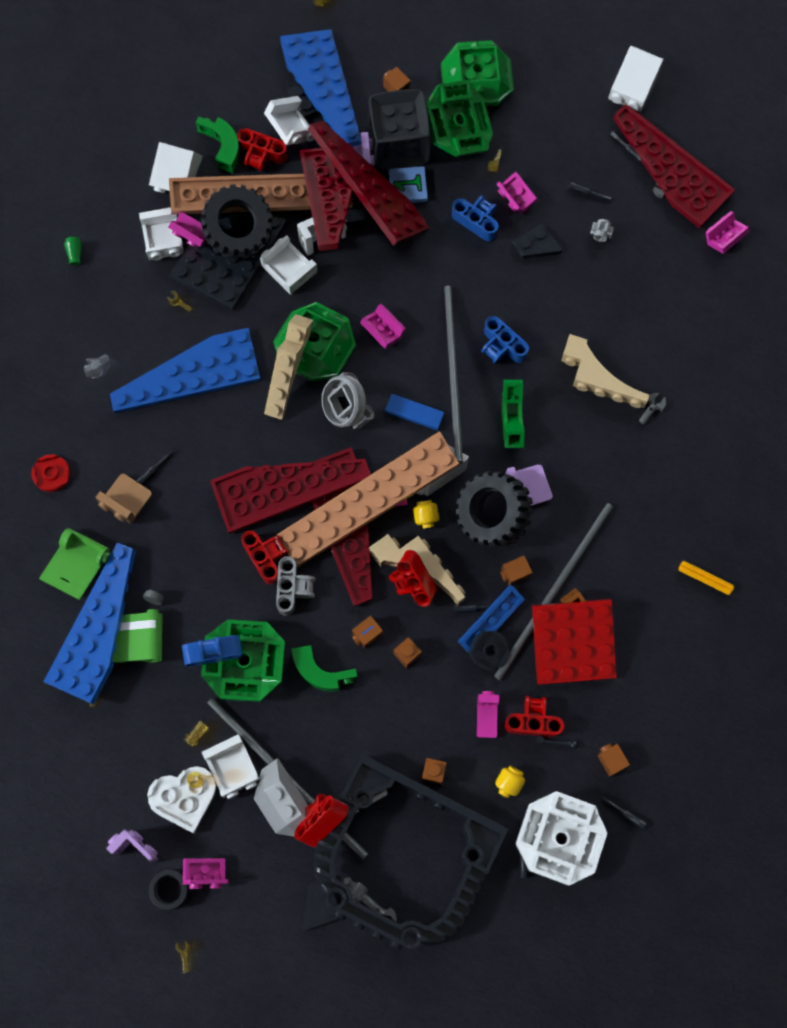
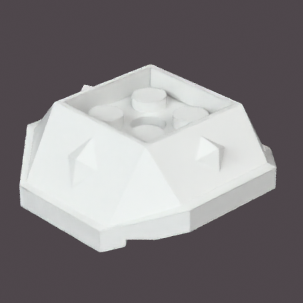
[516,791,607,886]

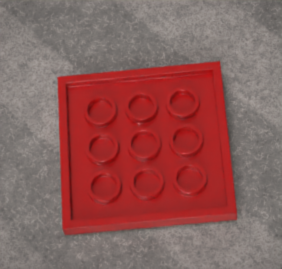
[532,599,616,685]

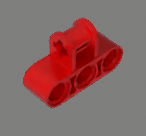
[237,128,288,171]
[241,531,290,584]
[389,550,437,607]
[504,696,564,737]
[294,793,348,847]

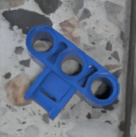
[452,195,498,241]
[481,316,529,364]
[182,635,243,667]

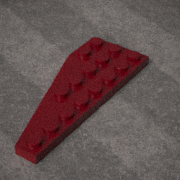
[613,104,735,228]
[308,121,430,246]
[300,147,354,251]
[312,447,372,607]
[210,459,371,534]

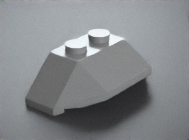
[254,758,308,837]

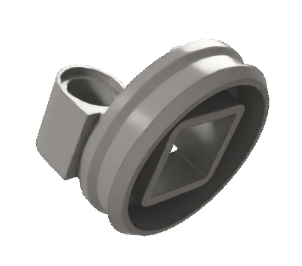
[322,372,374,429]

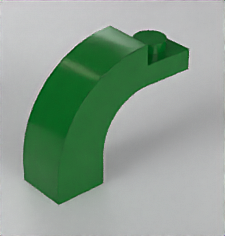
[196,117,240,174]
[502,380,525,448]
[292,645,357,692]

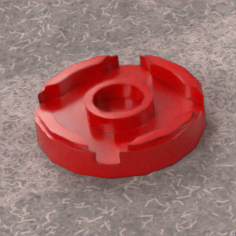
[32,454,70,492]

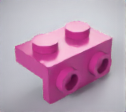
[497,172,538,214]
[706,211,749,254]
[168,212,207,248]
[361,304,405,349]
[183,858,228,889]

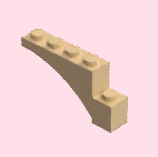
[264,314,313,420]
[561,334,649,408]
[369,534,465,605]

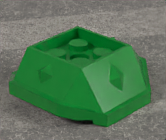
[441,41,514,106]
[426,80,493,157]
[273,302,356,382]
[201,619,285,702]

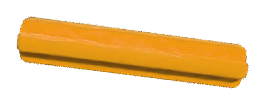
[678,561,734,595]

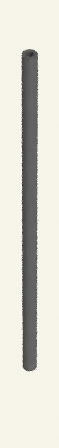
[444,286,463,464]
[494,503,613,681]
[207,698,368,860]

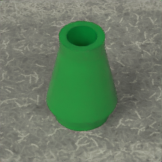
[64,237,82,265]

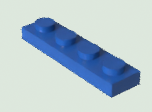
[457,585,525,653]

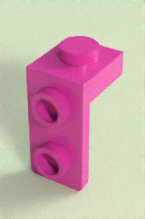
[477,691,499,738]

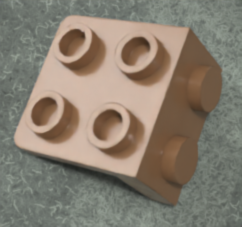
[96,474,152,524]

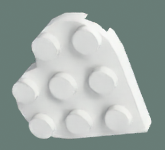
[147,766,216,833]

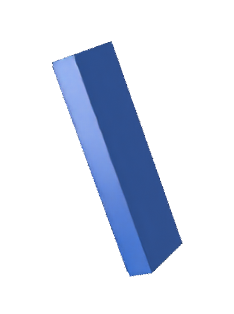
[385,394,444,431]

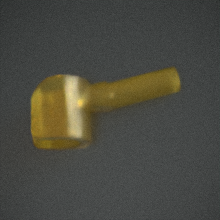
[488,149,502,172]
[167,291,192,312]
[176,941,190,972]

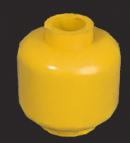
[413,500,439,529]
[495,766,525,798]

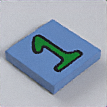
[389,167,427,203]

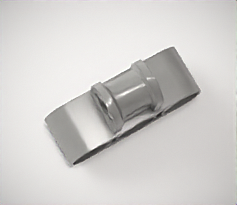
[276,557,316,616]

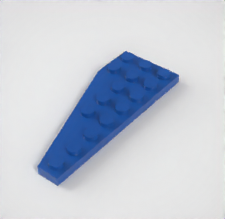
[280,29,361,147]
[110,328,261,413]
[43,543,136,705]

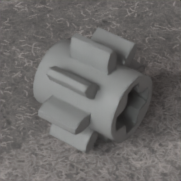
[590,219,614,242]

